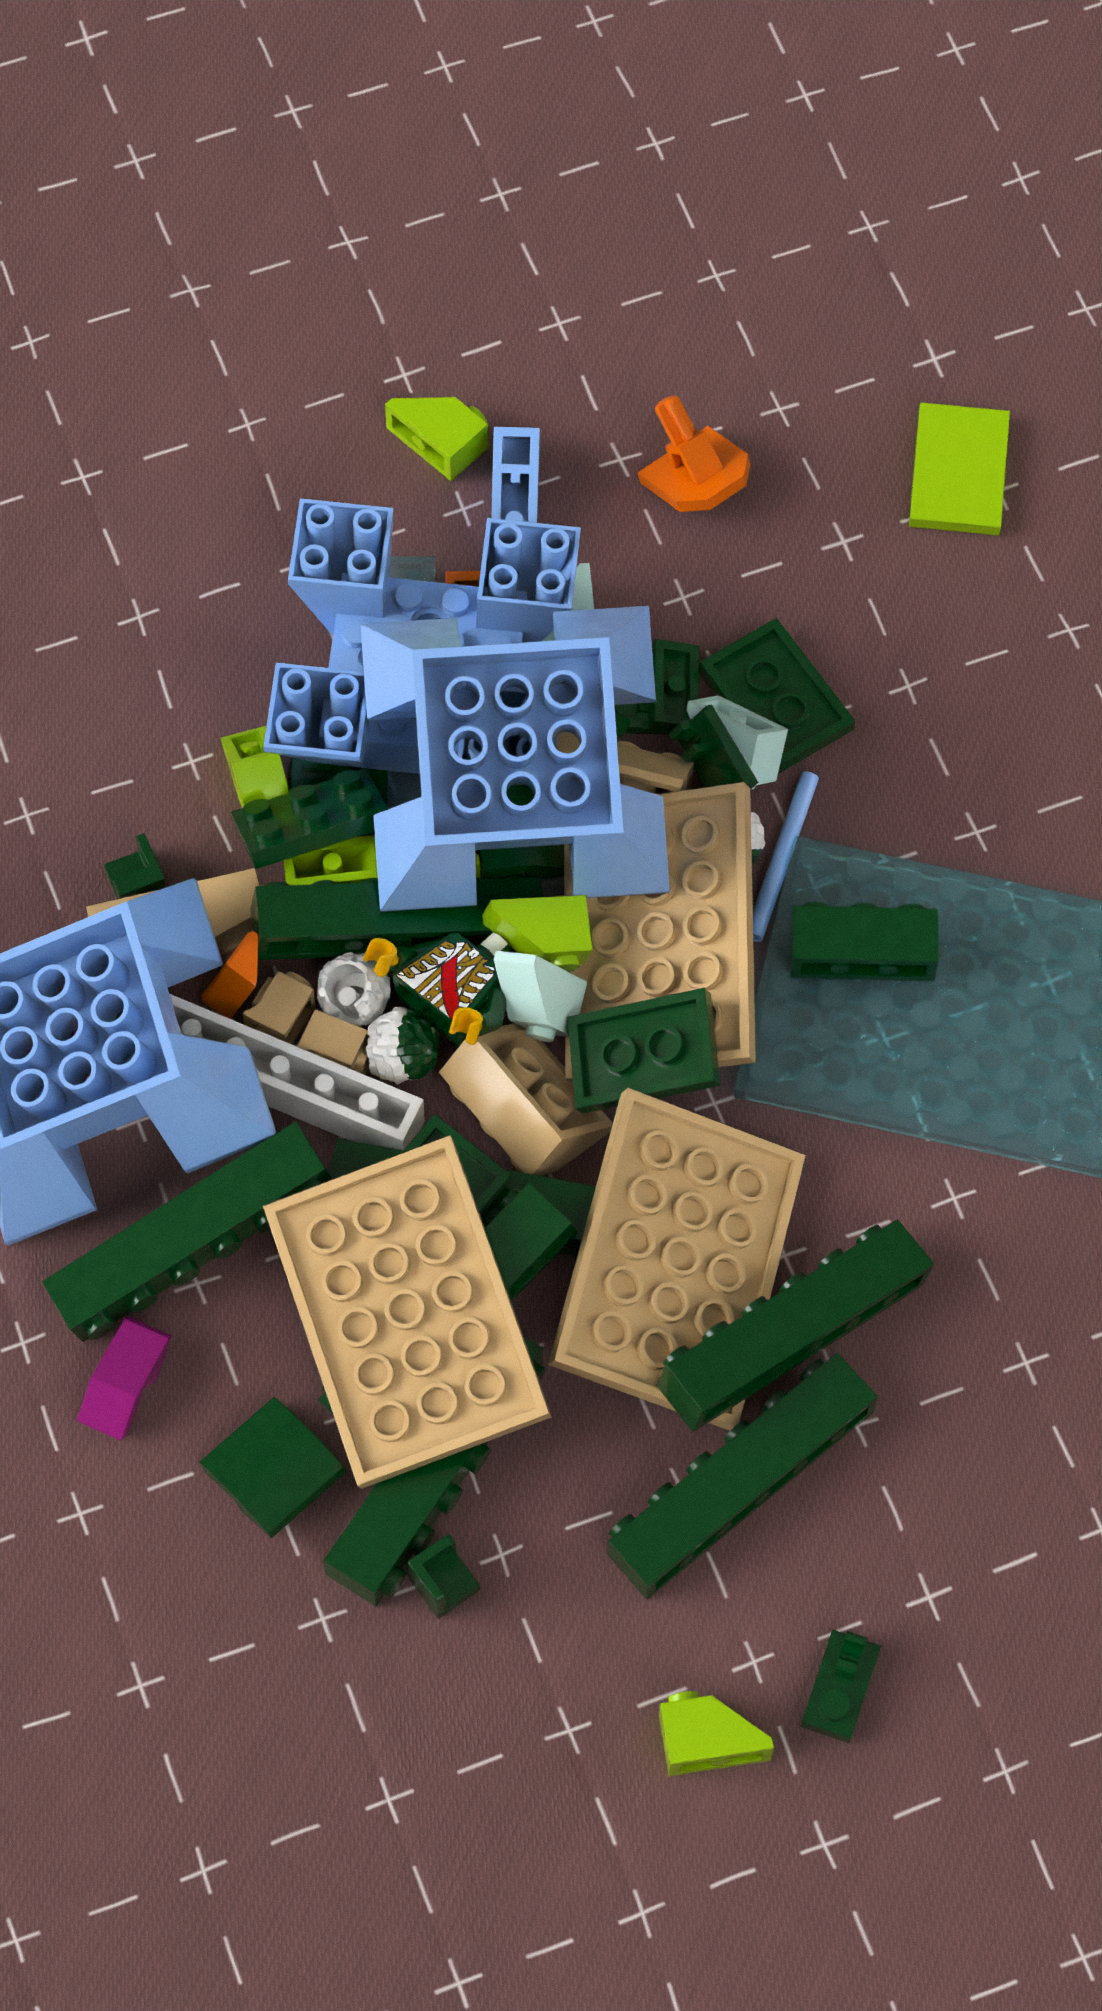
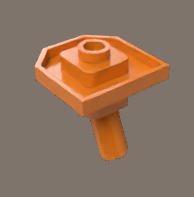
[637,395,751,512]

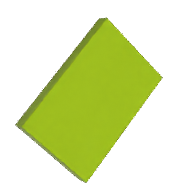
[909,402,1010,536]

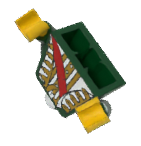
[363,932,512,1048]

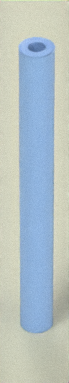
[753,771,819,942]

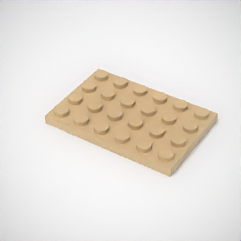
[564,782,756,1082]
[548,1088,806,1431]
[263,1135,552,1489]

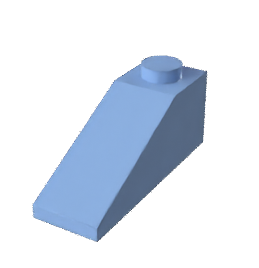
[491,427,540,523]

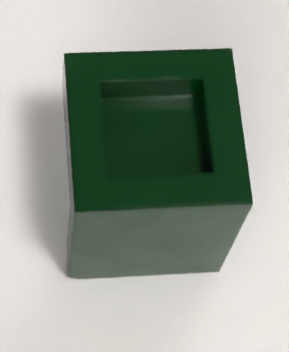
[104,833,166,899]
[408,1534,480,1619]

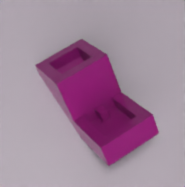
[76,1316,172,1441]

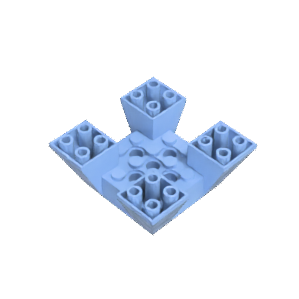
[263,498,581,774]
[361,606,670,912]
[0,878,276,1246]

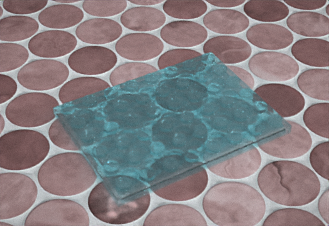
[734,835,1102,1178]

